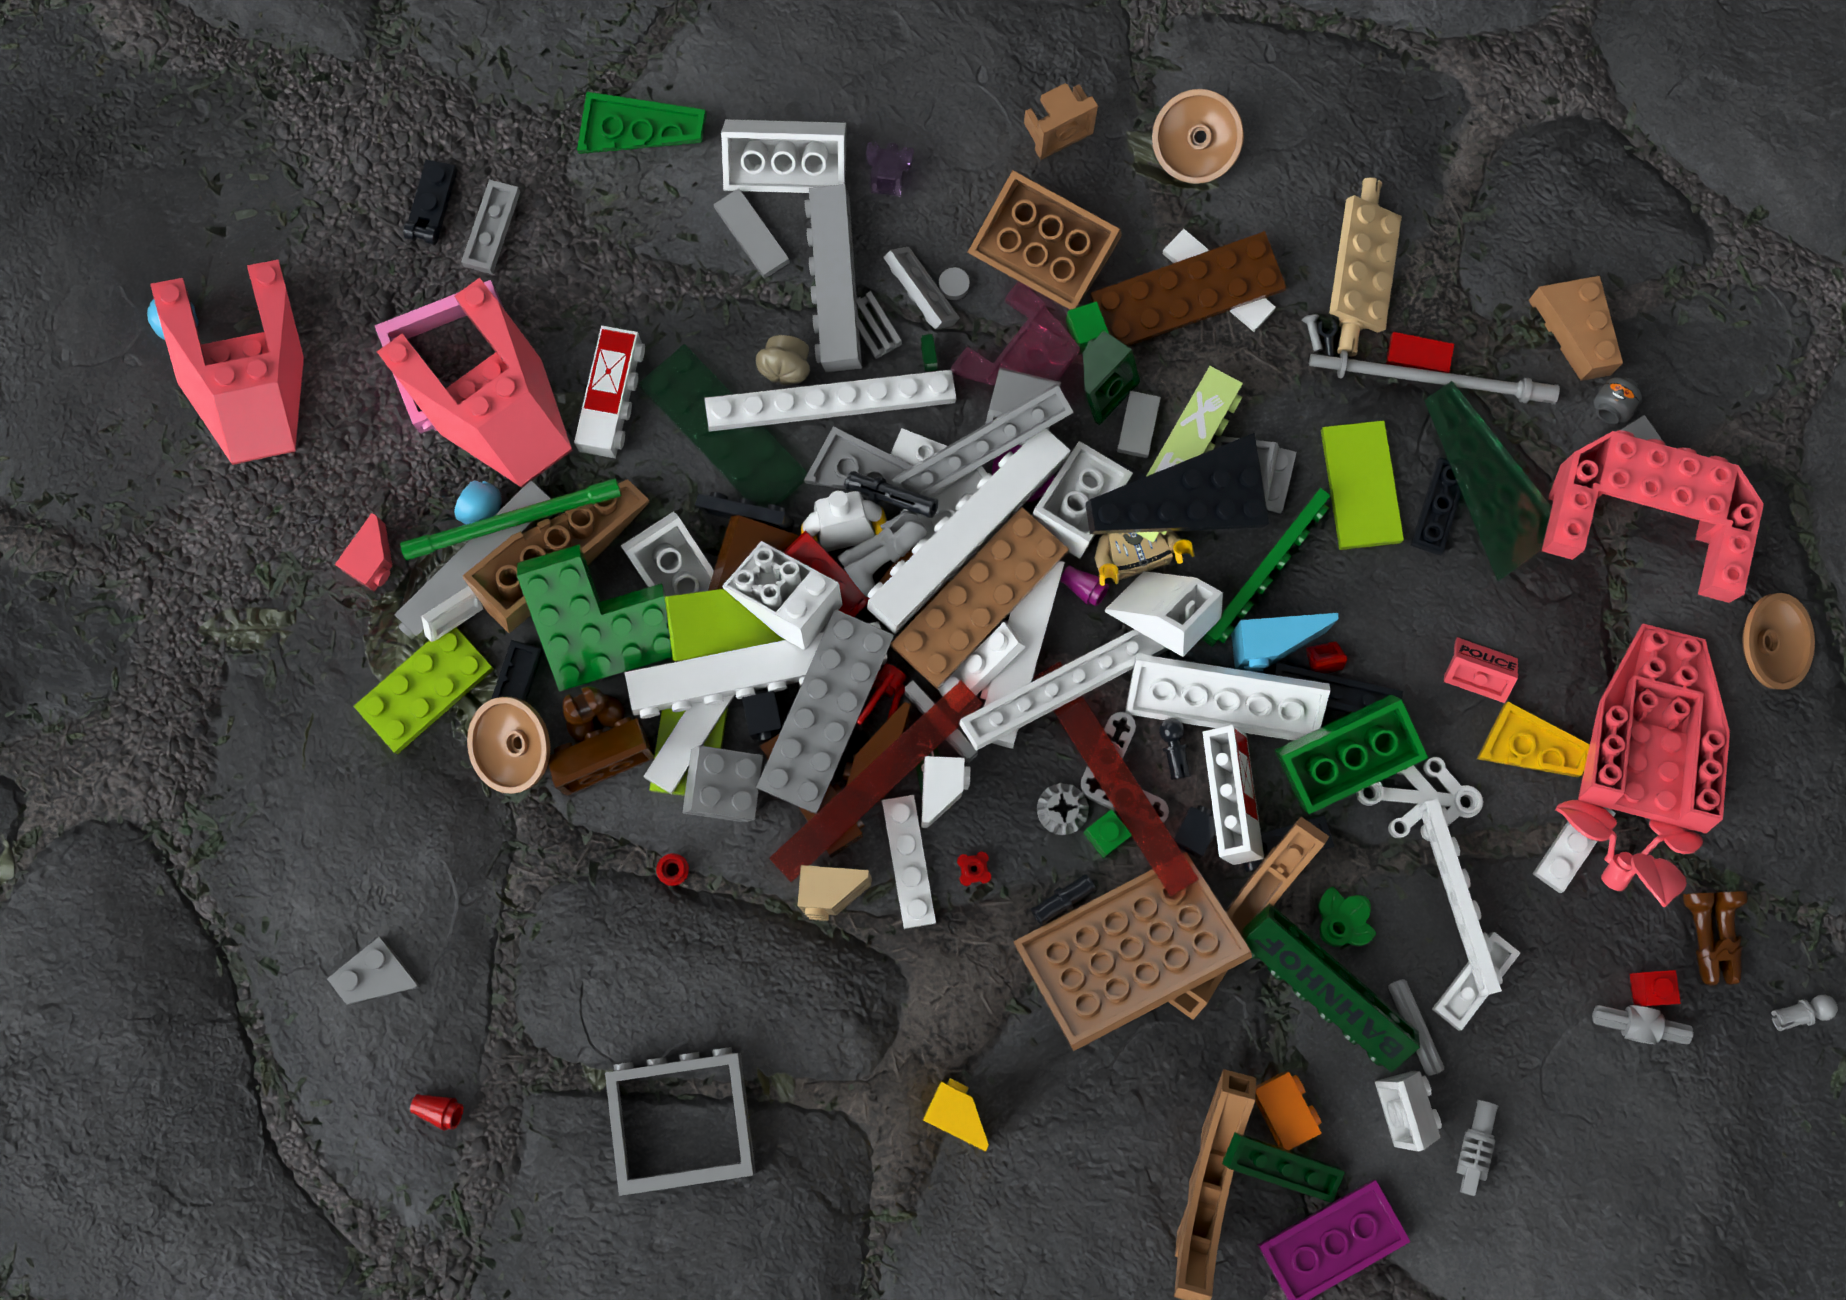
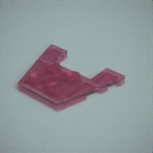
[951,281,1080,386]

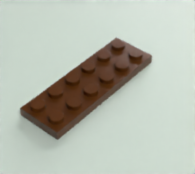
[1090,231,1286,346]

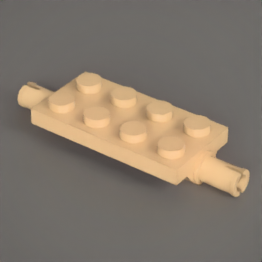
[1329,178,1402,356]

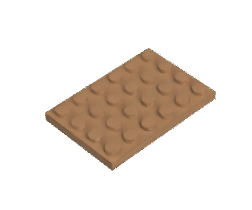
[1013,852,1252,1051]

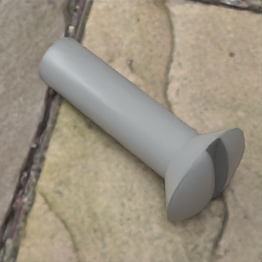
[1301,314,1323,352]

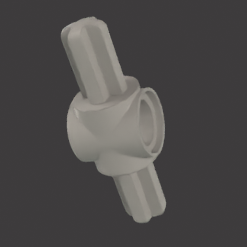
[1592,1005,1694,1045]

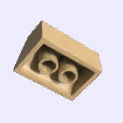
[798,865,872,921]

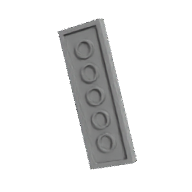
[756,609,894,814]

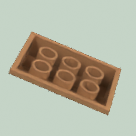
[967,170,1122,310]

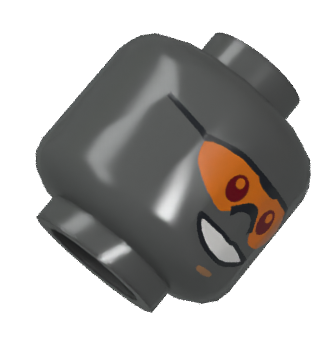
[1594,377,1642,424]

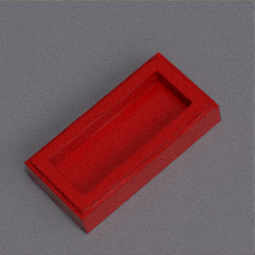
[1386,332,1454,373]

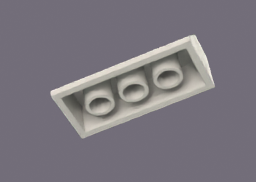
[721,119,846,193]

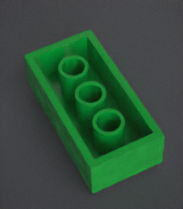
[1274,695,1428,814]

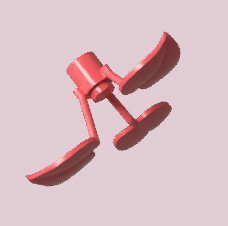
[1555,800,1703,907]

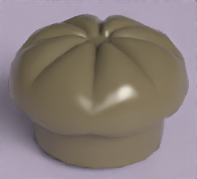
[756,335,810,385]

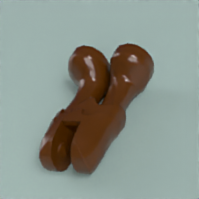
[562,686,625,742]
[1683,891,1748,986]

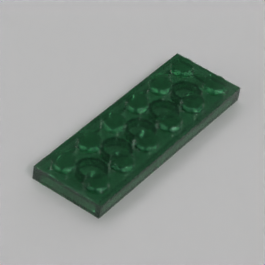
[638,344,808,508]

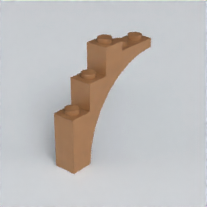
[1174,1069,1256,1300]

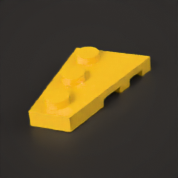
[1477,702,1590,777]

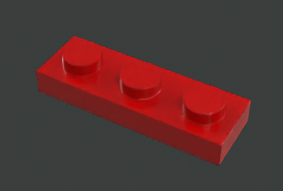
[783,530,870,617]

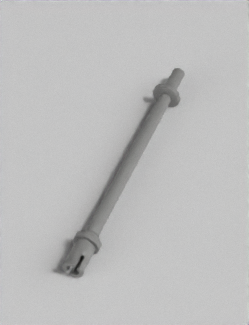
[1309,350,1560,405]

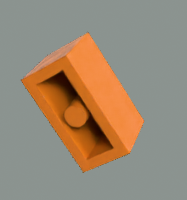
[1255,1071,1322,1150]

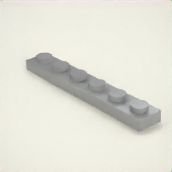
[892,384,1074,496]

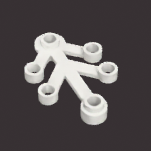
[1356,757,1483,841]

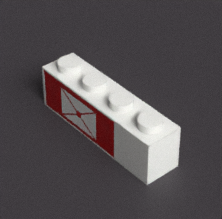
[574,326,645,459]
[1203,725,1264,865]

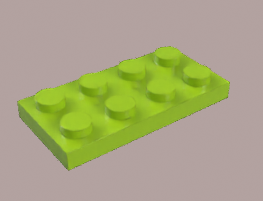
[353,627,494,754]

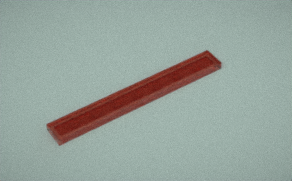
[1033,661,1199,898]
[769,680,983,882]

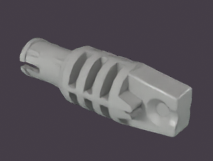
[1456,1100,1499,1196]

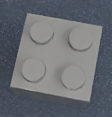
[682,746,763,822]

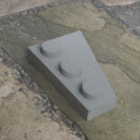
[804,426,913,489]

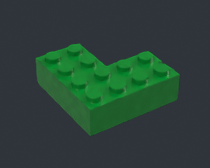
[517,544,673,692]

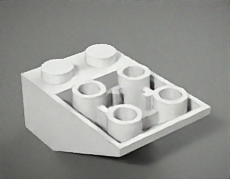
[723,541,843,650]
[1105,571,1223,657]

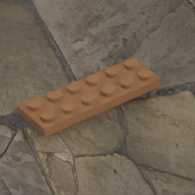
[891,507,1069,689]

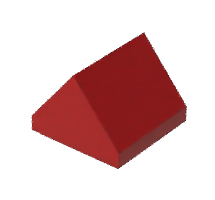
[1306,642,1347,674]

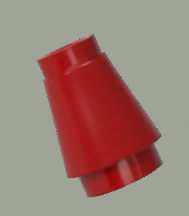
[410,1094,463,1131]

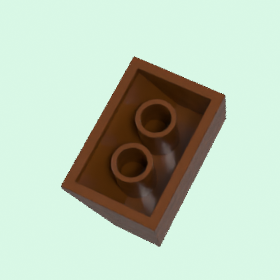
[549,717,655,796]

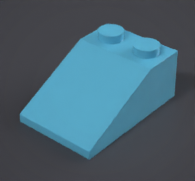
[1231,613,1339,673]

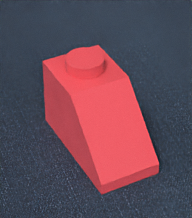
[335,513,392,591]

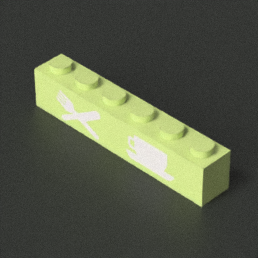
[1137,366,1243,543]

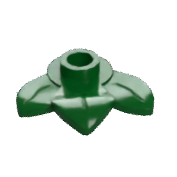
[1318,887,1376,947]

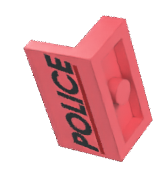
[1444,637,1518,703]

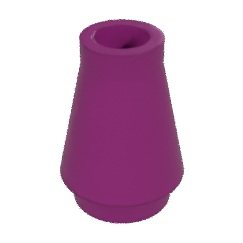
[1060,565,1109,607]

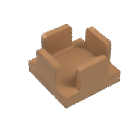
[1024,83,1098,160]

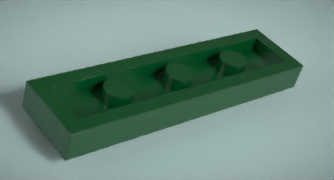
[1222,1132,1345,1203]

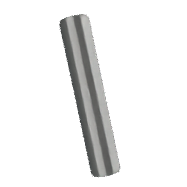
[1388,979,1444,1076]

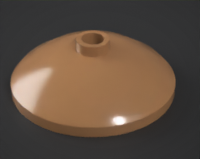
[1152,89,1244,183]
[1742,593,1815,690]
[467,696,550,794]

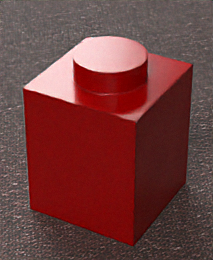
[1629,970,1681,1006]

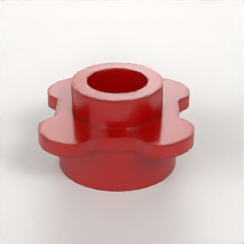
[957,852,991,886]

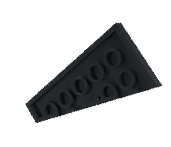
[1085,433,1269,534]

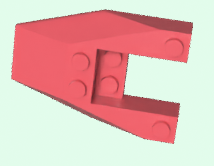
[150,259,304,465]
[377,278,573,488]

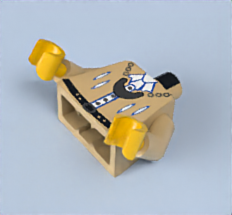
[1094,531,1195,586]

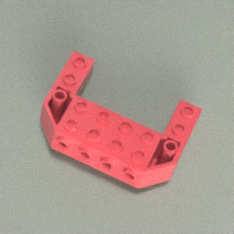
[1542,430,1764,603]

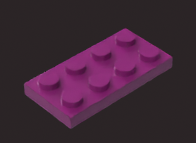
[1258,1179,1411,1300]

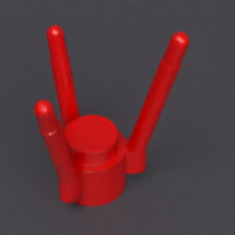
[857,664,907,725]

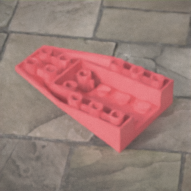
[1578,624,1730,834]

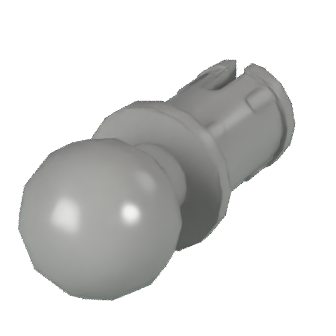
[1771,994,1838,1031]

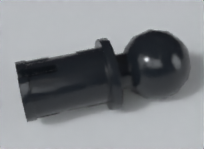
[1159,718,1191,780]

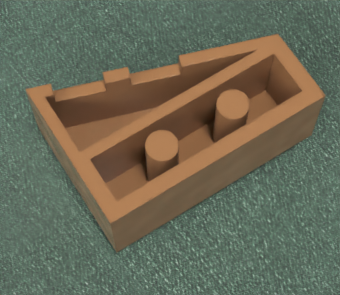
[1528,276,1623,381]

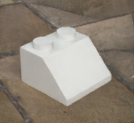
[921,756,970,828]

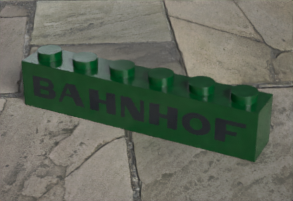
[1242,903,1420,1073]

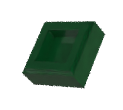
[921,334,937,373]

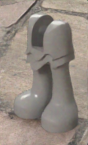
[838,510,927,597]

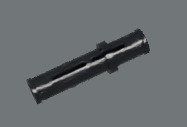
[845,471,938,518]

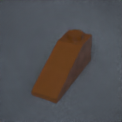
[843,702,912,799]

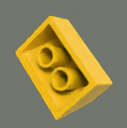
[923,1078,989,1151]

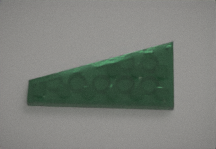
[1425,381,1552,581]

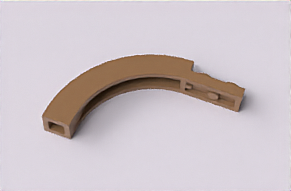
[1168,817,1329,1020]

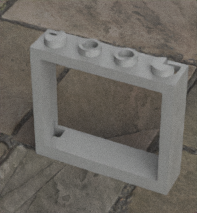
[605,1047,756,1196]

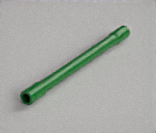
[400,478,622,561]

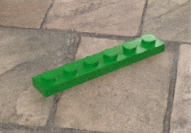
[1203,488,1331,648]

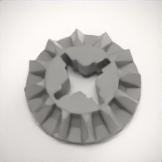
[1037,783,1089,835]

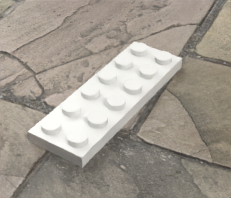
[1125,653,1330,741]

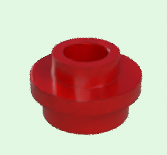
[656,853,689,886]

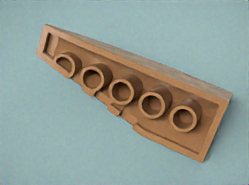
[463,479,649,633]

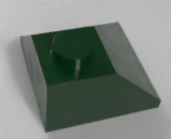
[1083,331,1140,425]

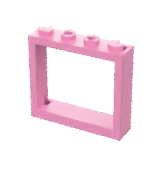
[375,280,504,434]

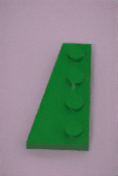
[577,92,707,154]

